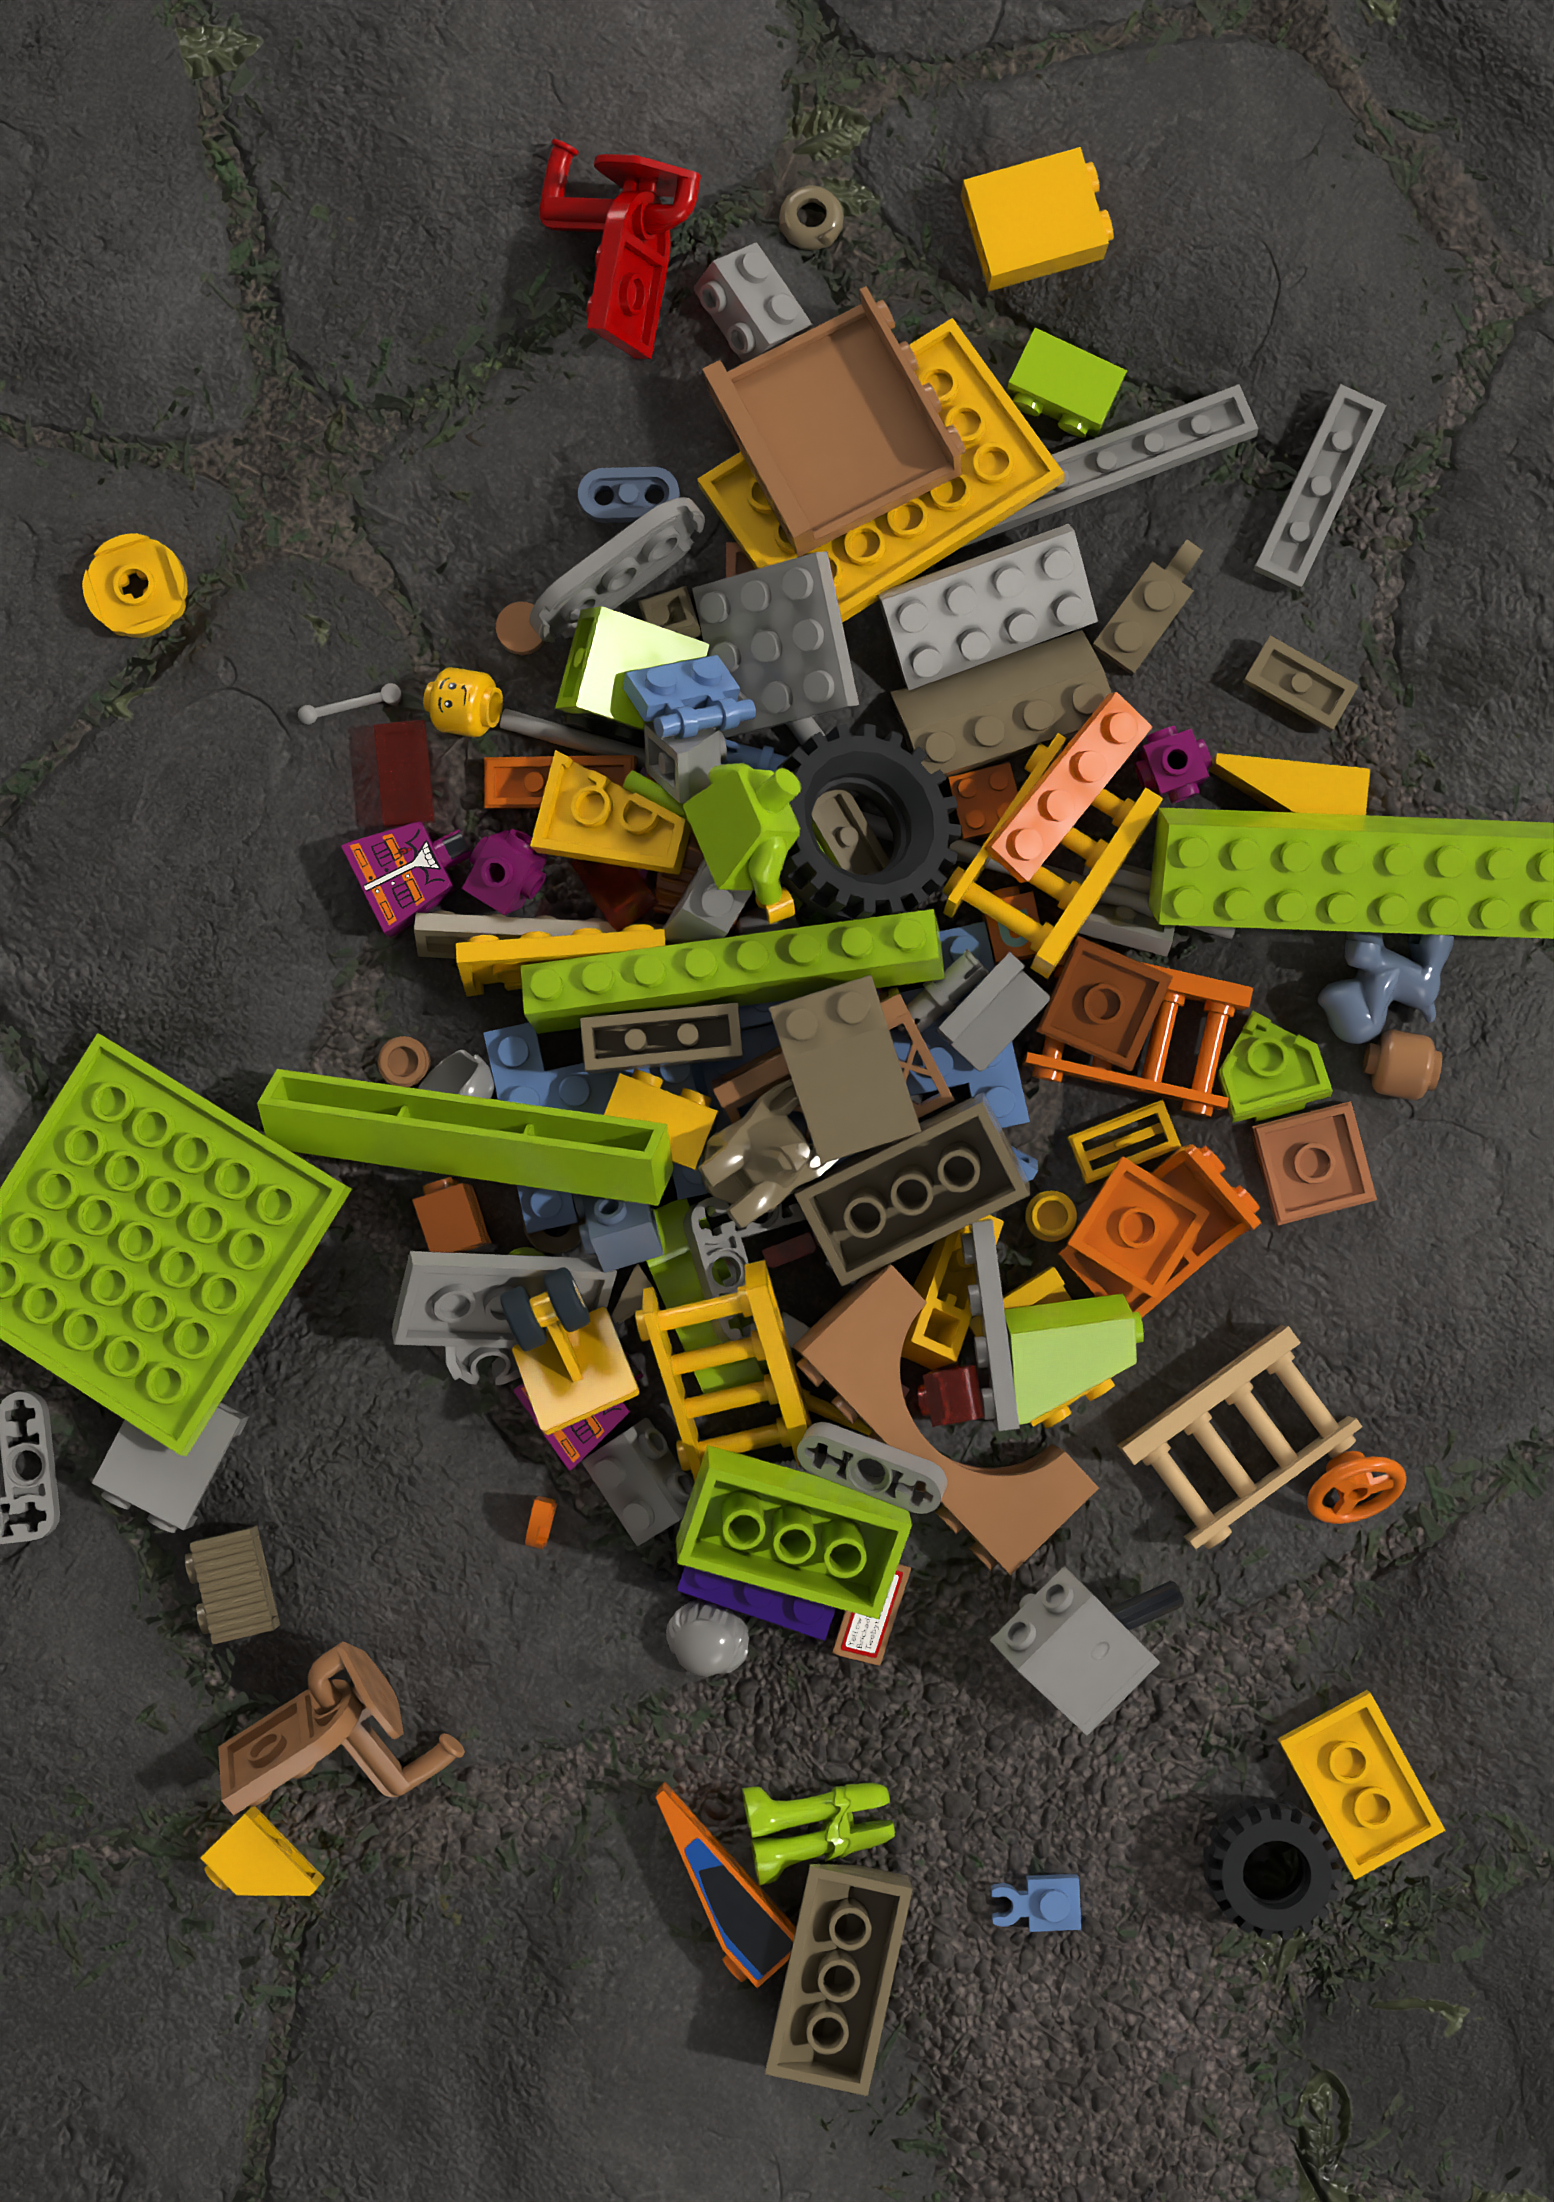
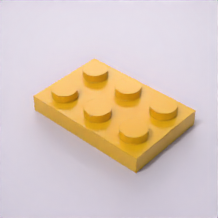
[1277,1690,1446,1880]

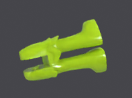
[742,1783,895,1886]

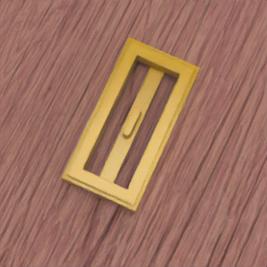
[1066,1100,1181,1185]

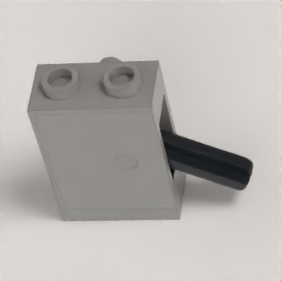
[990,1566,1184,1736]

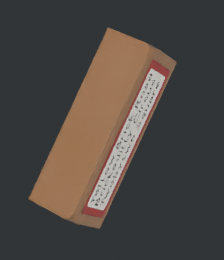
[831,1563,911,1666]

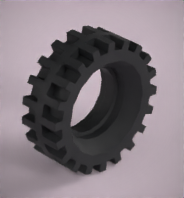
[776,724,961,924]

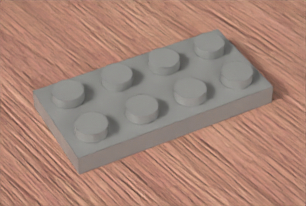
[878,524,1098,691]

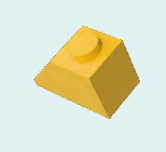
[200,1806,325,1896]

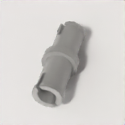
[896,949,989,1041]

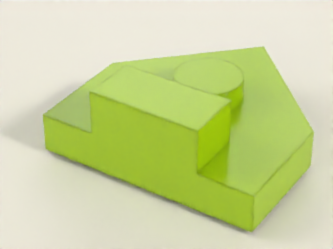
[1217,1011,1333,1123]

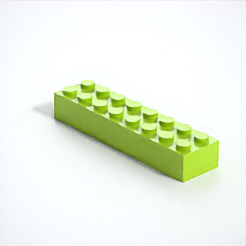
[1148,807,1554,939]

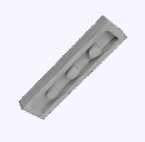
[1253,384,1387,591]
[961,1219,1020,1431]

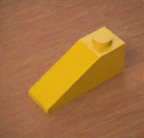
[1209,753,1370,815]
[901,1215,1004,1370]

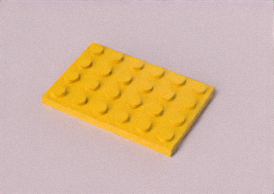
[697,318,1065,623]

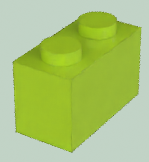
[1006,328,1127,438]

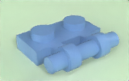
[623,655,756,739]

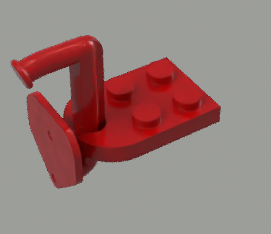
[539,139,701,359]

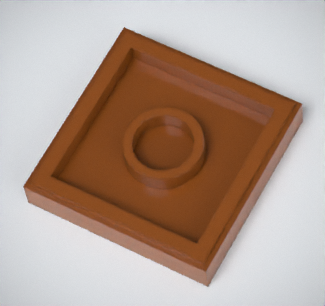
[1036,935,1173,1071]

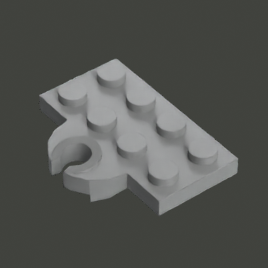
[391,1251,617,1385]

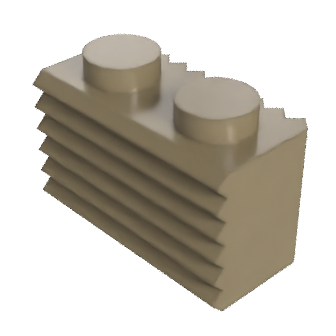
[185,1525,280,1645]

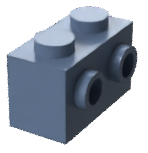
[572,1193,664,1273]

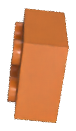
[947,762,1018,842]

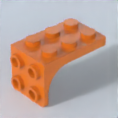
[1057,1144,1261,1318]

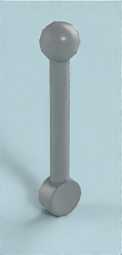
[298,683,402,725]

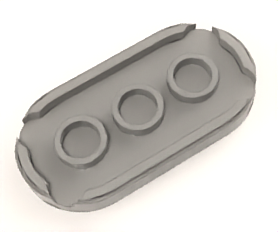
[529,497,705,642]

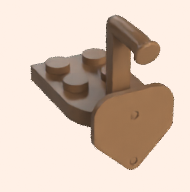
[218,1642,465,1816]

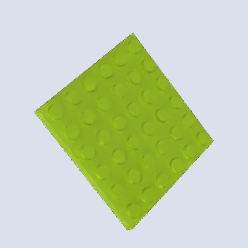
[0,1033,352,1456]

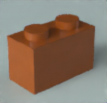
[413,1177,492,1253]

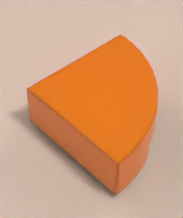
[525,1496,558,1550]

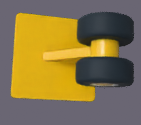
[500,1267,639,1435]

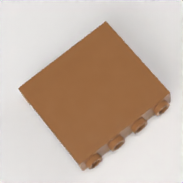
[702,286,966,557]

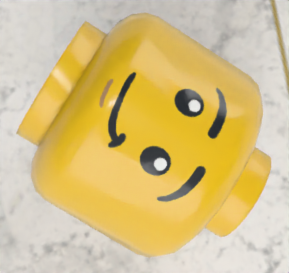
[423,667,503,737]

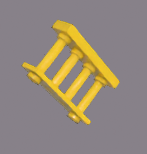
[942,733,1163,979]
[635,1260,813,1481]

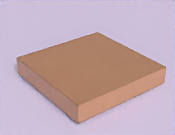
[1250,1101,1377,1225]

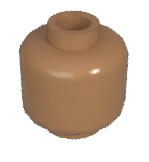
[1363,1029,1442,1100]

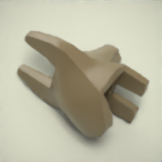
[698,1079,838,1228]

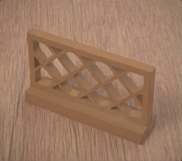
[712,986,954,1160]

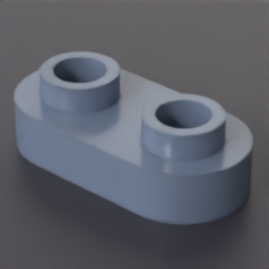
[578,467,680,523]

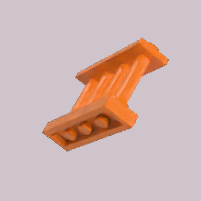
[1022,946,1253,1117]

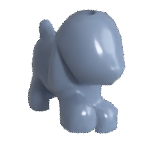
[1318,931,1454,1044]

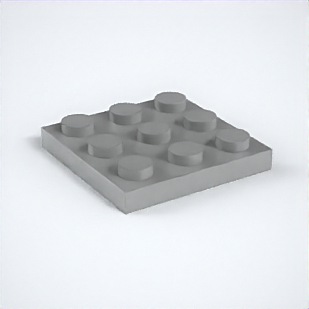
[692,552,859,738]

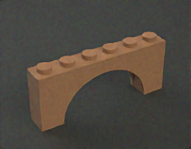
[792,1264,1099,1575]

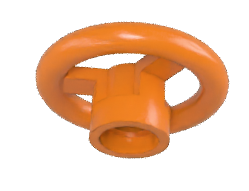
[1307,1451,1407,1524]

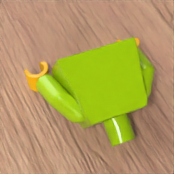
[682,763,801,924]

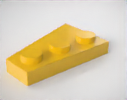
[530,750,692,875]

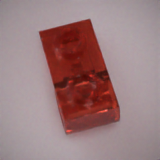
[918,1364,985,1427]

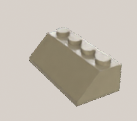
[890,630,1111,782]
[765,1864,913,2096]

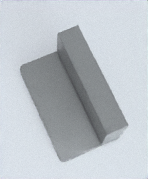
[936,952,1050,1072]

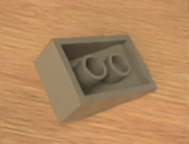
[769,975,921,1164]

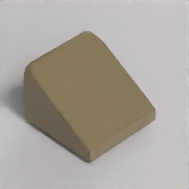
[611,1263,660,1324]

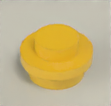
[1025,1190,1077,1242]

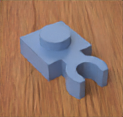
[990,1874,1081,1932]

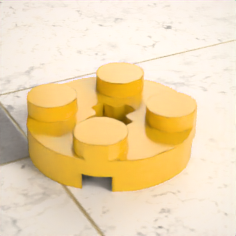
[82,533,188,638]

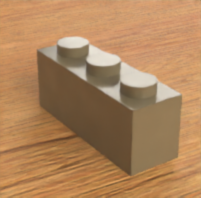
[580,1003,744,1074]

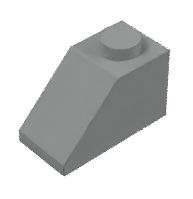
[644,722,727,803]
[663,858,753,944]

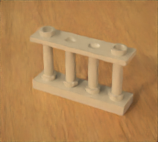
[1117,1325,1362,1550]

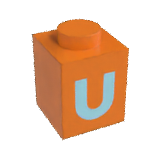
[980,886,1040,966]

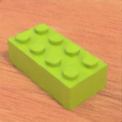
[676,1445,912,1620]

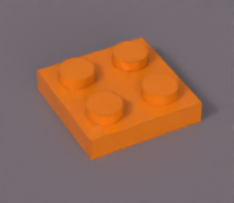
[1066,1156,1211,1299]

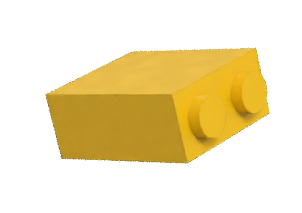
[961,147,1114,292]

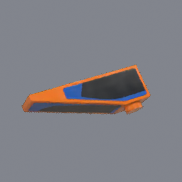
[655,1782,796,1988]

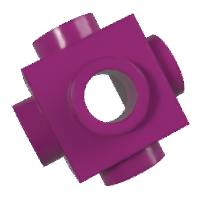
[1134,726,1212,804]
[462,829,549,915]

